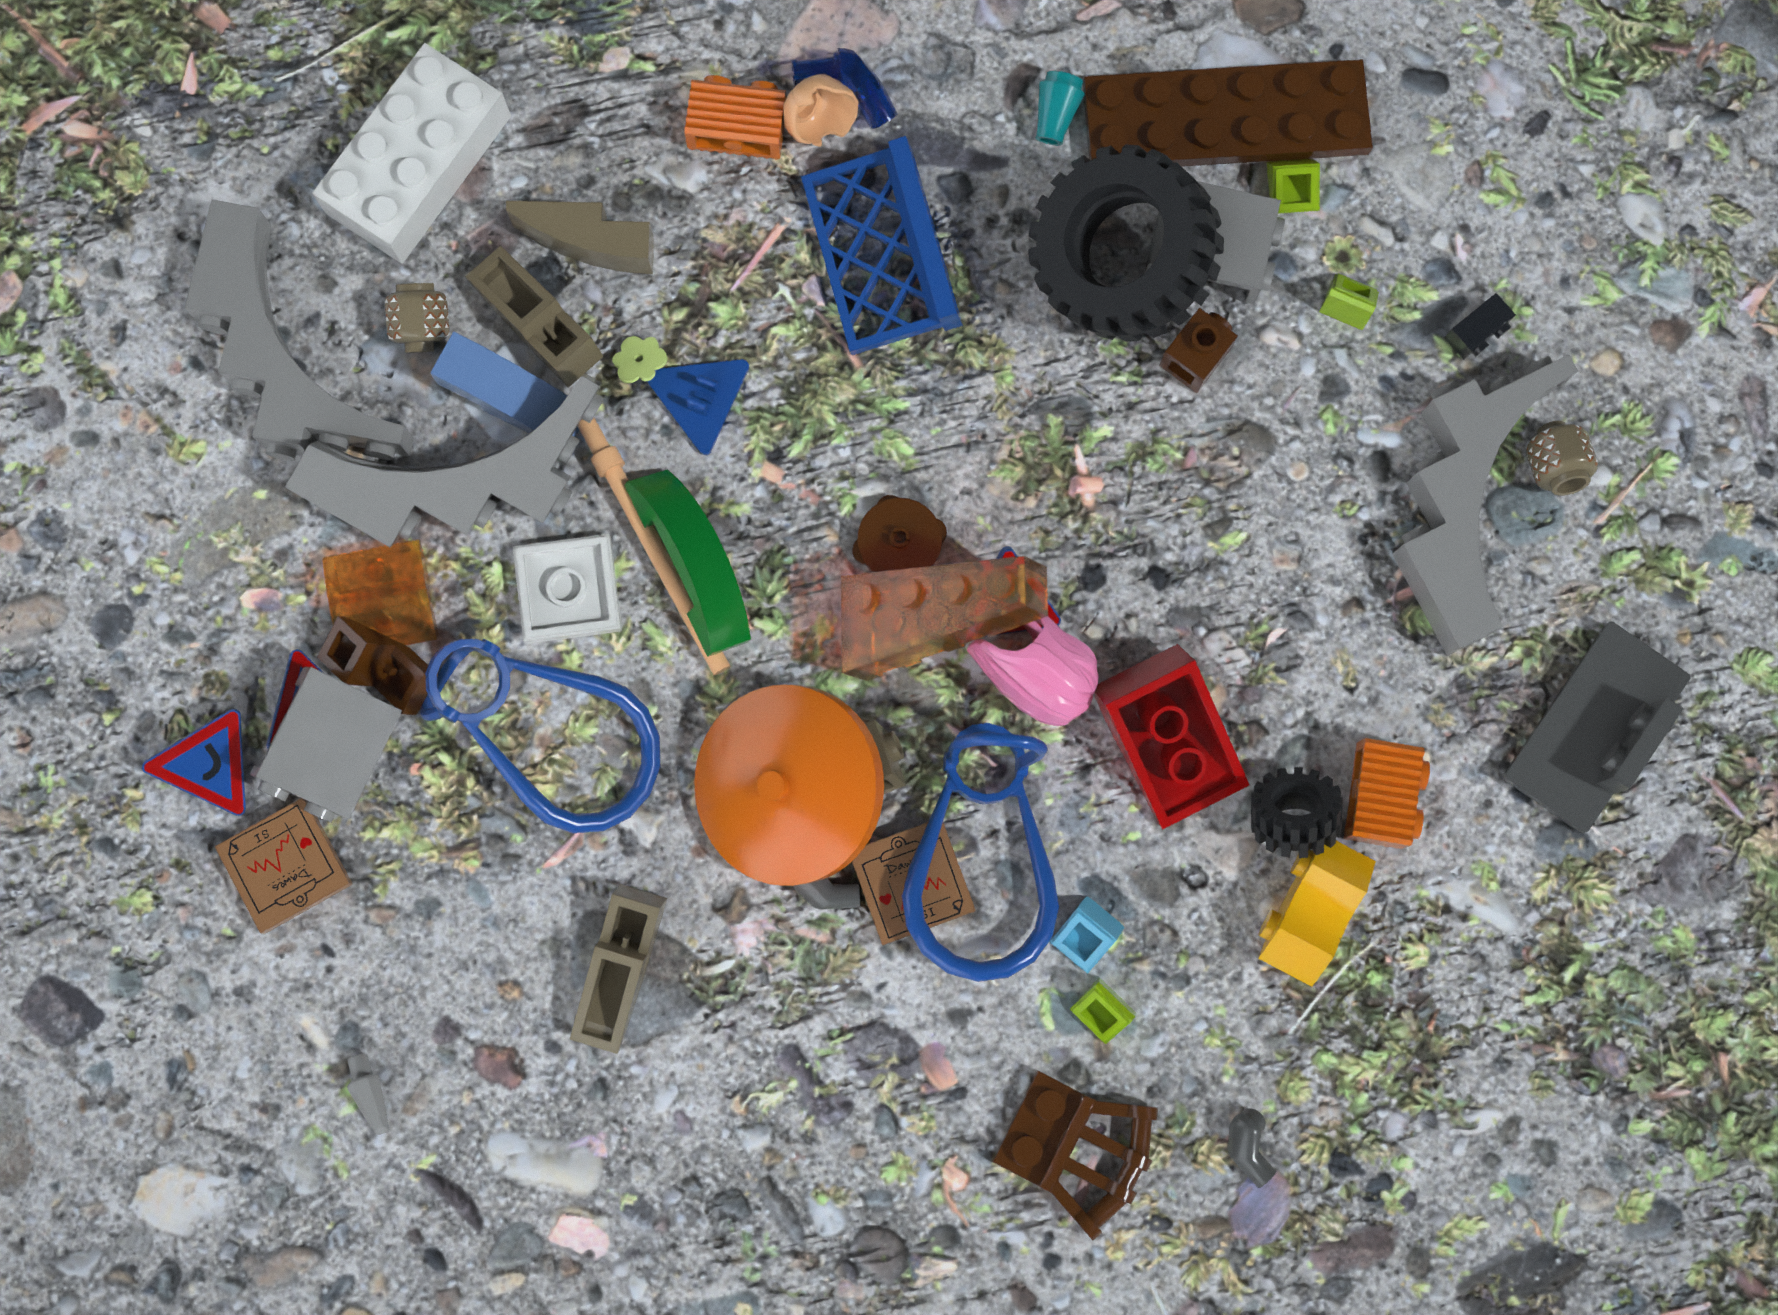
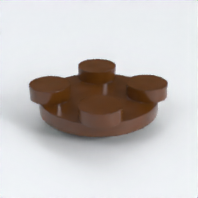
[852,495,947,589]

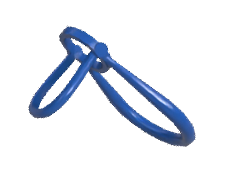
[420,639,661,834]
[902,723,1059,982]

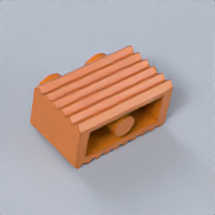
[684,75,787,160]
[1343,738,1430,849]

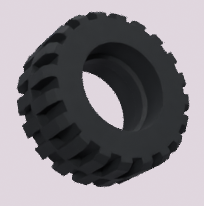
[1028,144,1224,342]

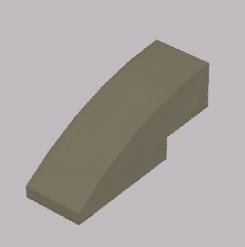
[506,201,654,275]
[465,246,604,388]
[570,884,667,1054]

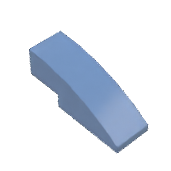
[430,331,582,437]

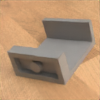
[1144,181,1285,304]
[250,667,402,823]

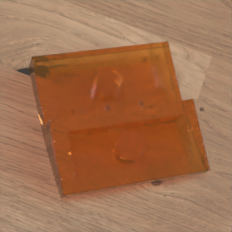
[322,539,439,645]

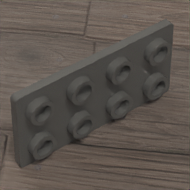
[1503,621,1690,833]

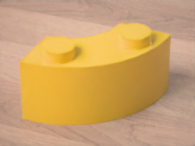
[1258,841,1376,987]

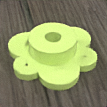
[612,336,668,383]

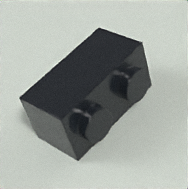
[1444,293,1516,360]

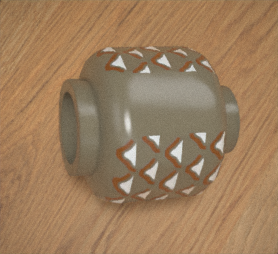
[385,283,449,353]
[1526,421,1598,496]

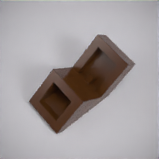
[317,616,438,715]

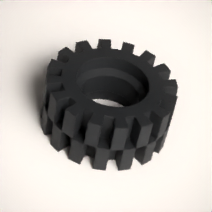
[1251,767,1343,858]

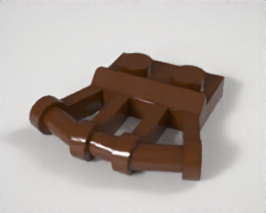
[992,1070,1158,1241]

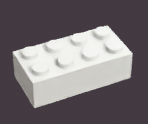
[312,43,511,264]

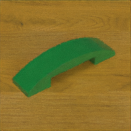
[624,469,751,657]

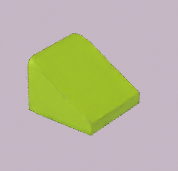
[1267,159,1320,214]

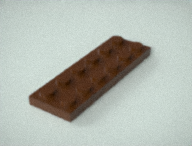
[1083,59,1373,167]

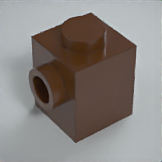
[1159,307,1238,393]

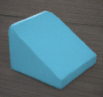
[1049,896,1124,974]

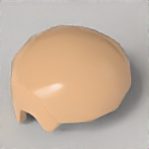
[783,74,859,147]

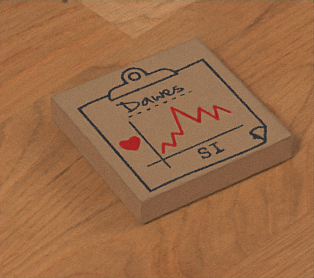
[215,799,353,934]
[852,822,976,946]

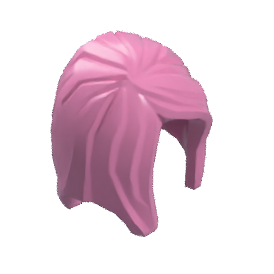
[967,607,1099,726]

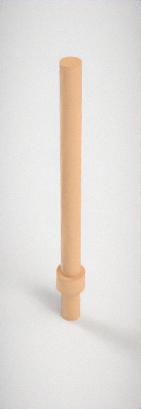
[577,418,731,676]

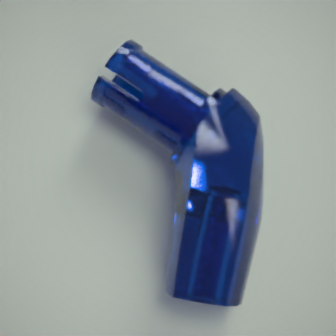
[791,48,898,129]

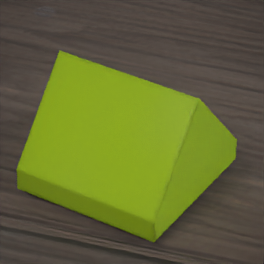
[1319,273,1379,330]
[1070,977,1136,1044]

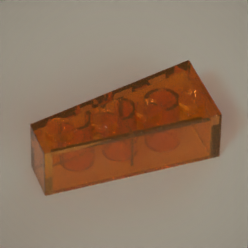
[841,556,1048,681]

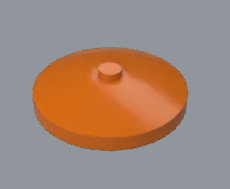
[694,684,884,886]

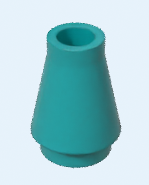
[1035,71,1085,146]

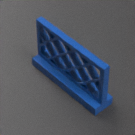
[801,136,963,355]

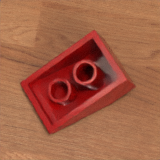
[1093,644,1250,830]

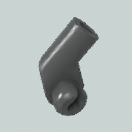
[794,878,860,910]
[1227,1108,1277,1188]

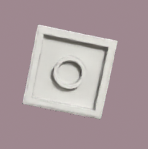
[512,534,622,644]

